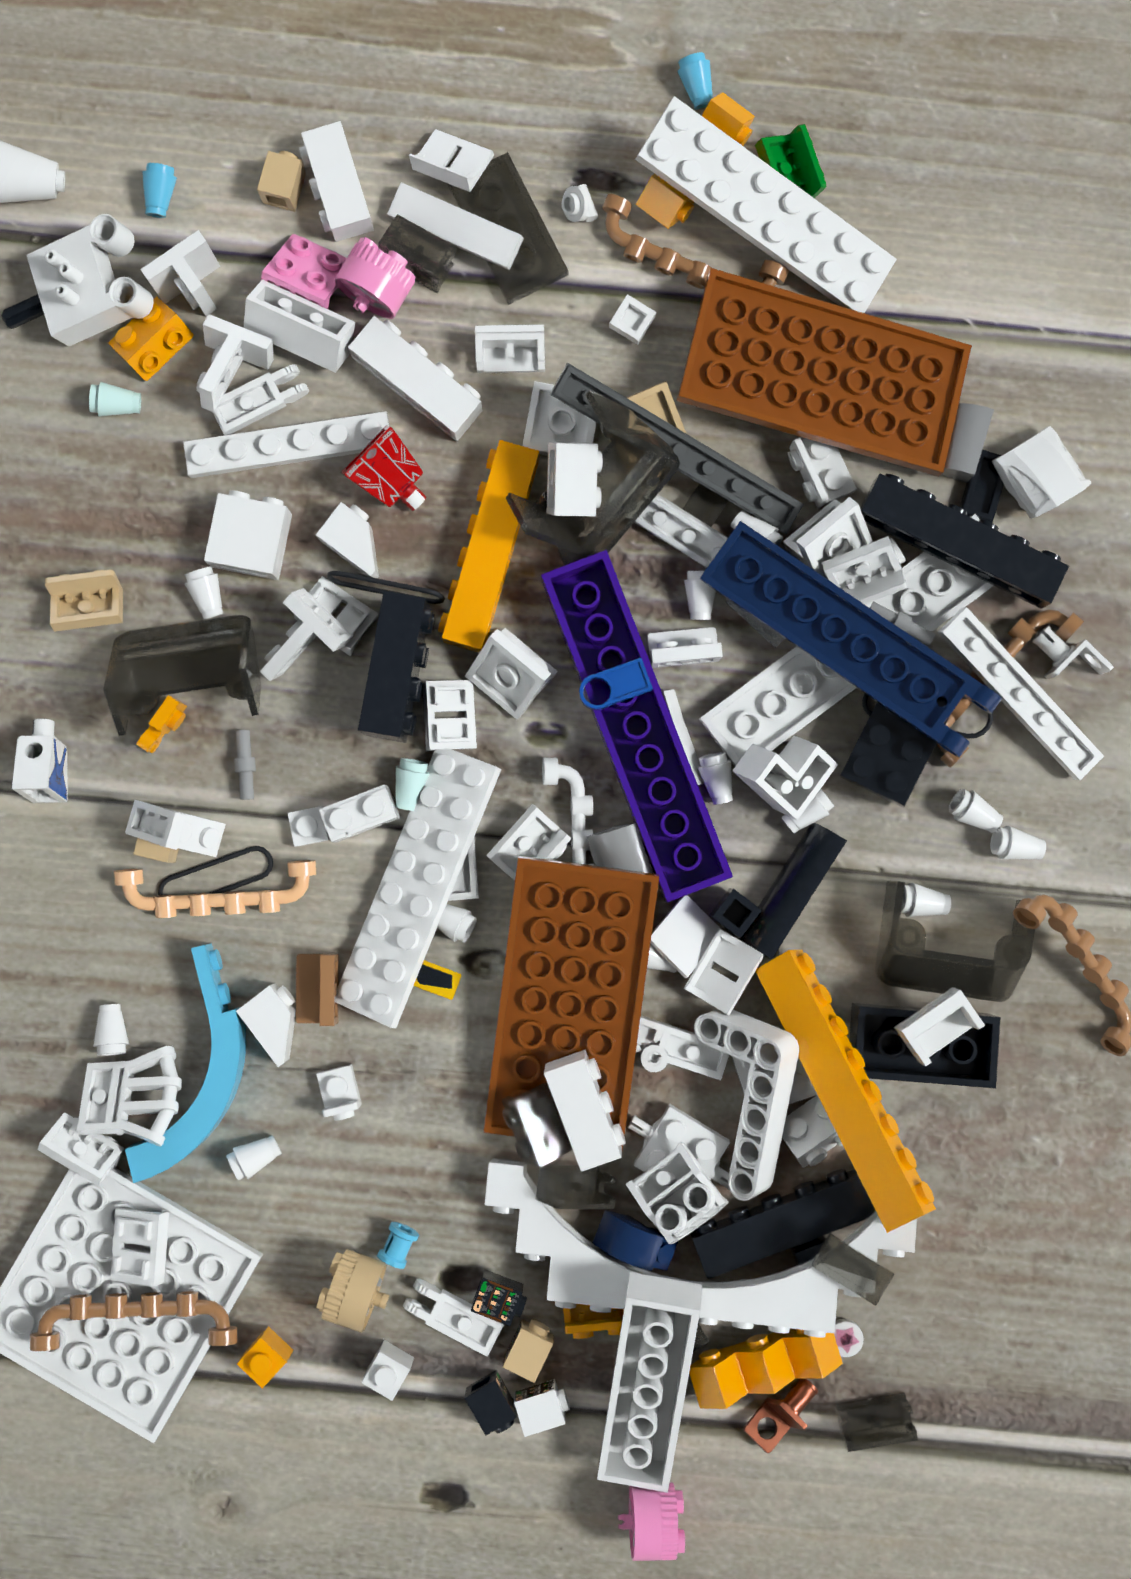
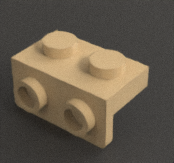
[45,570,123,632]

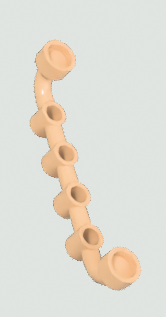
[114,860,316,918]

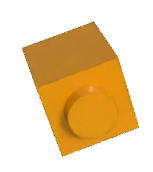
[237,1326,293,1389]

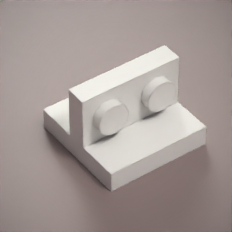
[140,230,221,316]
[783,497,873,579]
[465,628,558,720]

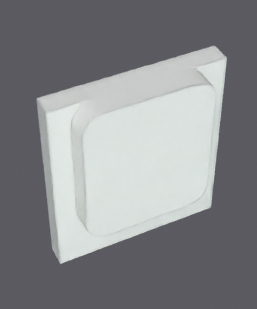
[650,895,721,978]

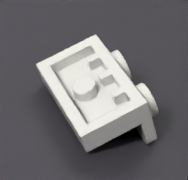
[788,437,857,509]
[648,627,723,668]
[38,1112,124,1186]

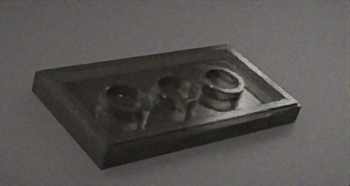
[448,152,569,305]

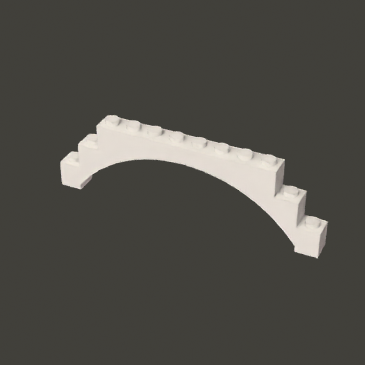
[485,1158,917,1338]

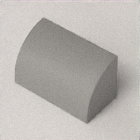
[941,403,994,483]
[587,823,652,873]

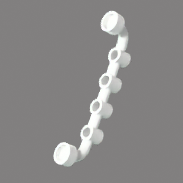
[542,758,594,866]

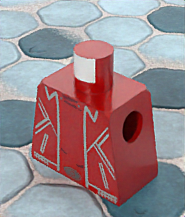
[341,425,426,511]

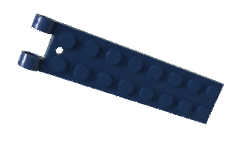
[700,521,1002,758]

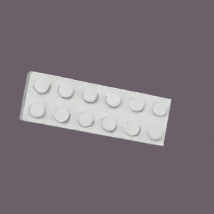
[597,1272,702,1493]

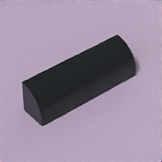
[738,823,847,959]

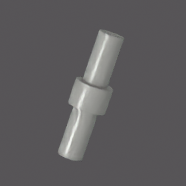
[870,601,935,646]
[234,730,256,800]

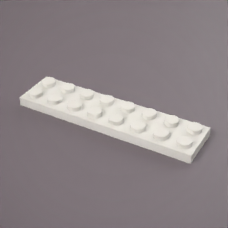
[635,96,897,313]
[335,747,501,1028]

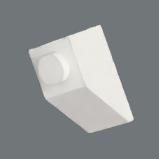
[316,502,379,578]
[236,983,296,1067]

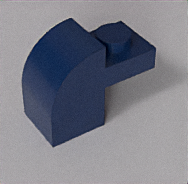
[592,1210,678,1272]

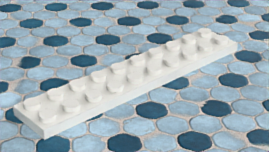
[699,514,993,767]

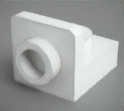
[317,1064,362,1121]

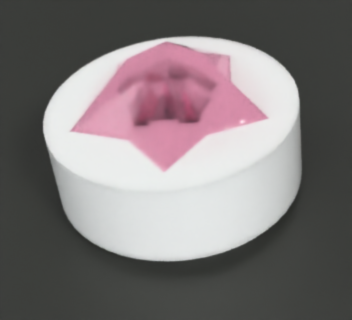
[834,1318,864,1357]

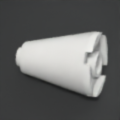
[0,140,65,203]

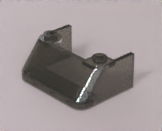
[505,390,680,557]
[103,615,261,736]
[875,881,1035,1002]

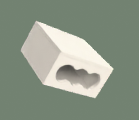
[204,490,292,580]

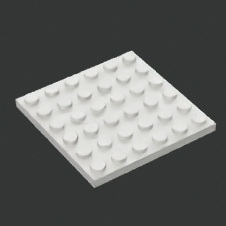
[0,1167,263,1443]

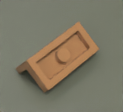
[296,954,339,1026]

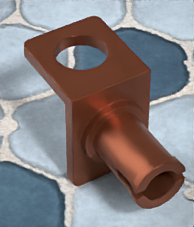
[743,1379,818,1453]

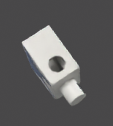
[12,719,68,803]

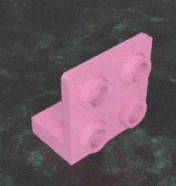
[261,234,347,309]

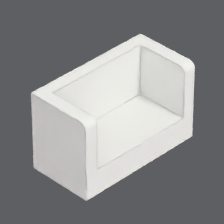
[894,987,985,1067]

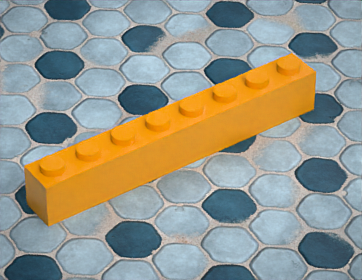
[755,950,936,1233]

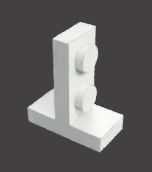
[197,314,274,412]
[260,588,354,681]
[125,800,226,857]

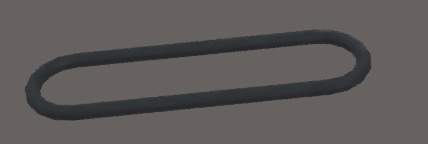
[327,571,445,604]
[158,846,273,896]

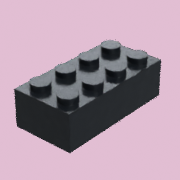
[358,591,435,743]
[840,697,952,808]
[849,1003,1001,1088]

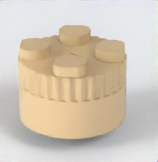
[316,1249,390,1333]

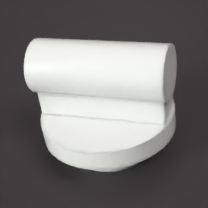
[562,184,598,222]

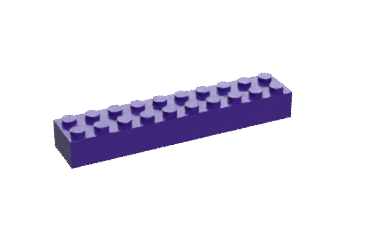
[541,550,733,902]

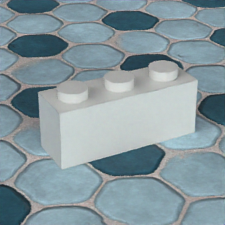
[299,121,374,242]
[244,279,355,373]
[544,1050,626,1172]

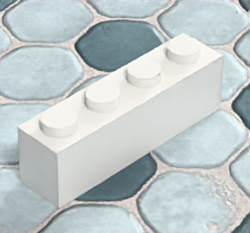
[348,316,483,442]

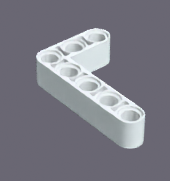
[694,1009,799,1201]

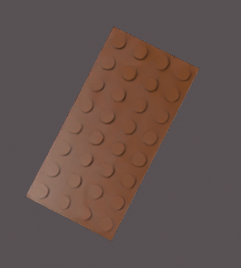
[676,268,972,477]
[483,856,659,1150]

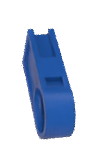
[579,658,653,711]

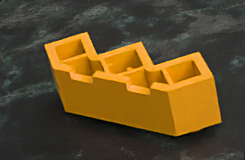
[635,92,755,229]
[689,1328,843,1409]

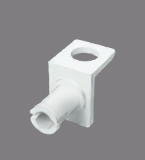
[1032,626,1114,680]

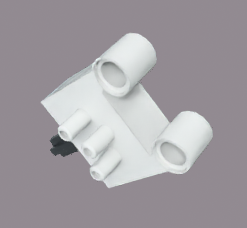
[1,214,154,346]

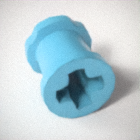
[377,1222,420,1269]

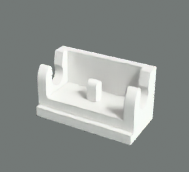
[475,325,545,373]

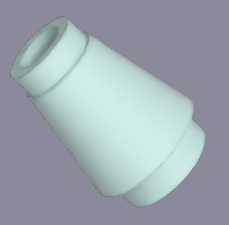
[89,382,141,417]
[395,758,429,811]

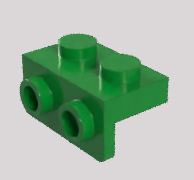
[755,124,826,198]

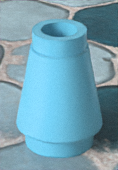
[677,52,713,110]
[142,163,177,218]

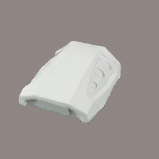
[992,426,1091,519]
[626,1142,729,1244]

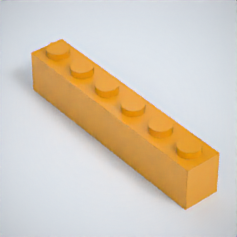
[438,440,540,653]

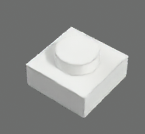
[609,294,656,345]
[288,806,330,847]

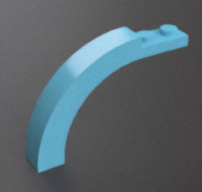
[125,943,247,1183]

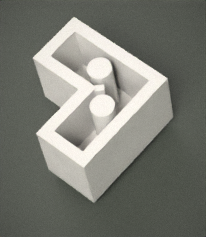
[733,735,838,820]

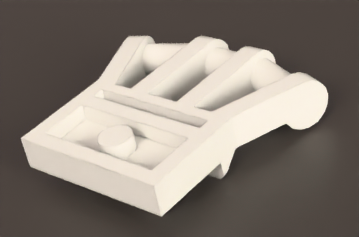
[77,1046,182,1147]

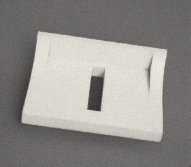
[409,129,494,192]
[294,576,378,656]
[423,680,477,752]
[684,928,764,1015]
[110,1208,169,1287]

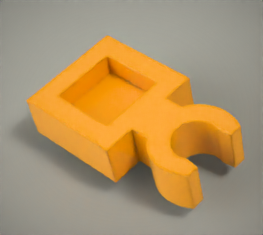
[136,695,187,754]

